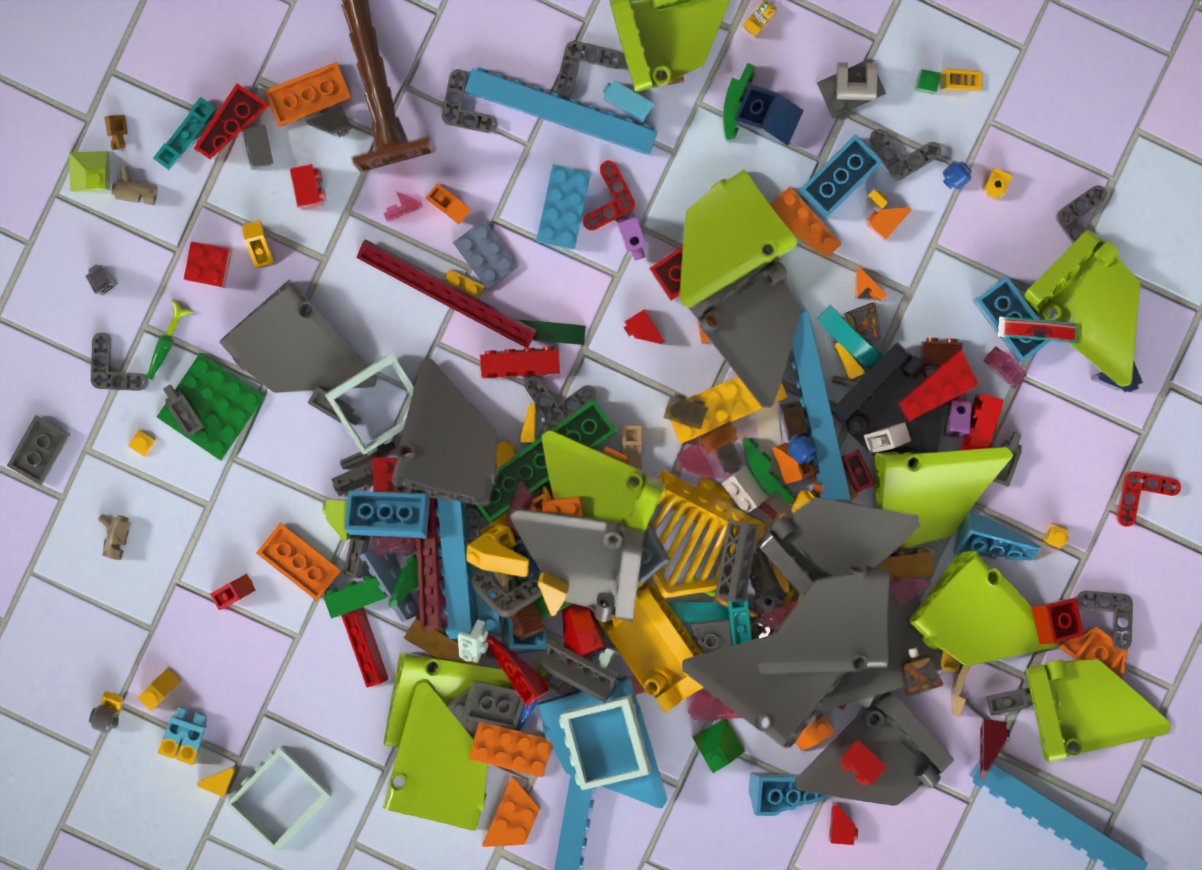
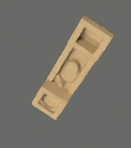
[622,425,642,483]
[951,664,971,717]

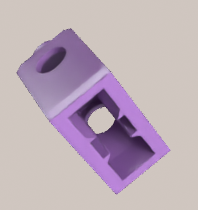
[616,213,646,261]
[944,392,971,438]

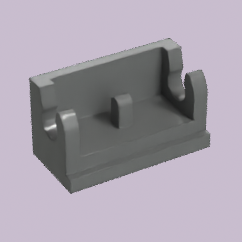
[243,125,274,170]

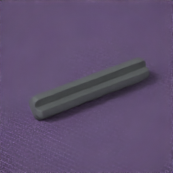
[340,441,396,470]

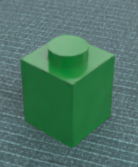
[915,69,941,95]

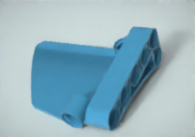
[537,676,667,809]

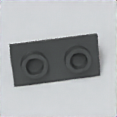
[331,463,373,496]

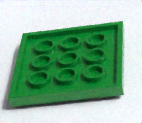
[156,353,265,461]

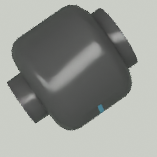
[89,705,119,733]

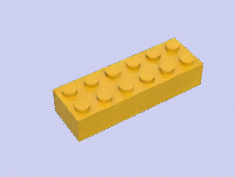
[665,376,788,444]

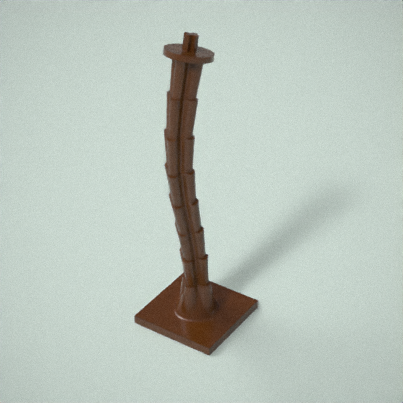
[341,0,435,172]

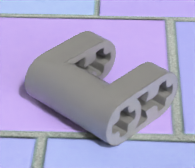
[836,62,877,100]

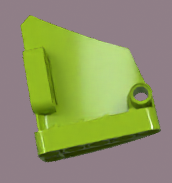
[610,0,730,93]

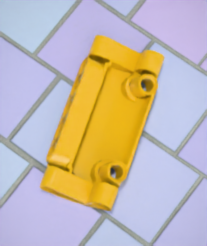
[599,580,703,713]

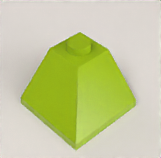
[69,151,110,192]
[322,499,350,540]

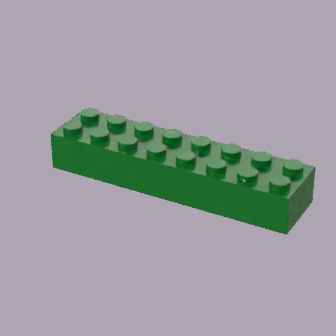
[476,399,617,523]

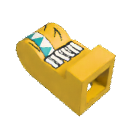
[742,0,777,38]

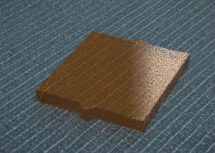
[700,421,738,454]

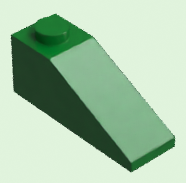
[388,553,419,608]

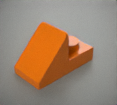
[855,267,887,301]

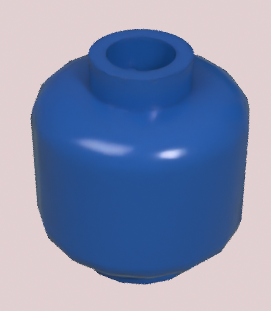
[943,161,972,190]
[787,435,817,464]

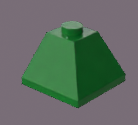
[692,717,745,773]

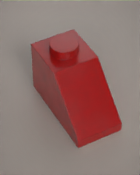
[623,309,665,345]
[210,573,256,611]
[829,802,858,845]

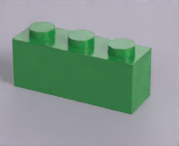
[323,574,387,619]

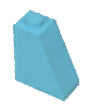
[603,80,654,124]

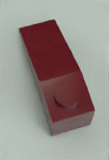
[980,719,1010,780]

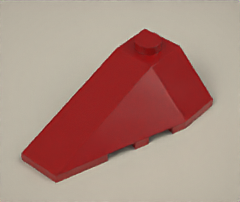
[562,604,607,663]
[486,635,550,707]

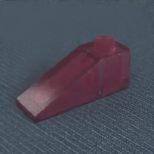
[506,481,534,540]
[688,691,742,722]

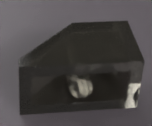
[306,105,352,138]
[85,264,118,296]
[714,443,742,474]

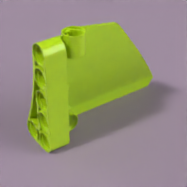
[680,169,797,308]
[1024,229,1140,386]
[542,430,666,533]
[874,447,1013,548]
[910,551,1059,666]
[384,652,514,748]
[1026,659,1171,762]
[383,682,488,831]

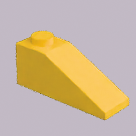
[466,535,529,577]

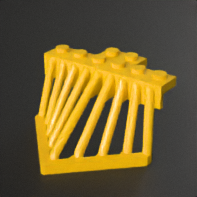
[651,470,766,598]

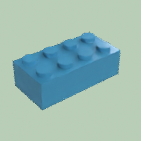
[798,134,883,219]
[536,164,591,250]
[972,276,1050,363]
[344,491,430,538]

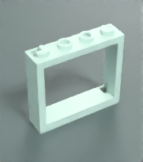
[324,353,414,455]
[559,695,652,790]
[226,746,332,853]

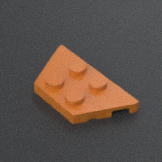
[1058,626,1128,679]
[482,776,540,847]

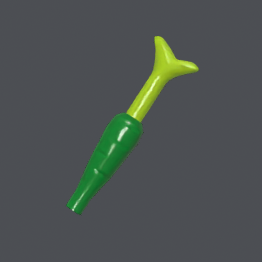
[146,299,193,380]

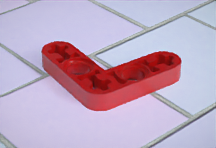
[583,160,635,231]
[1116,471,1181,527]

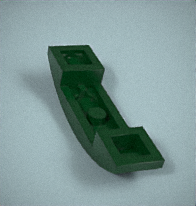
[517,319,586,345]

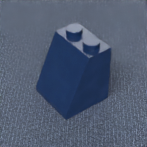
[734,84,804,146]

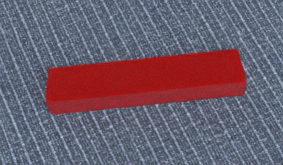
[341,607,389,688]

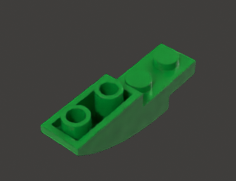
[723,63,756,142]
[742,437,794,504]

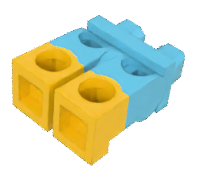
[157,707,207,765]

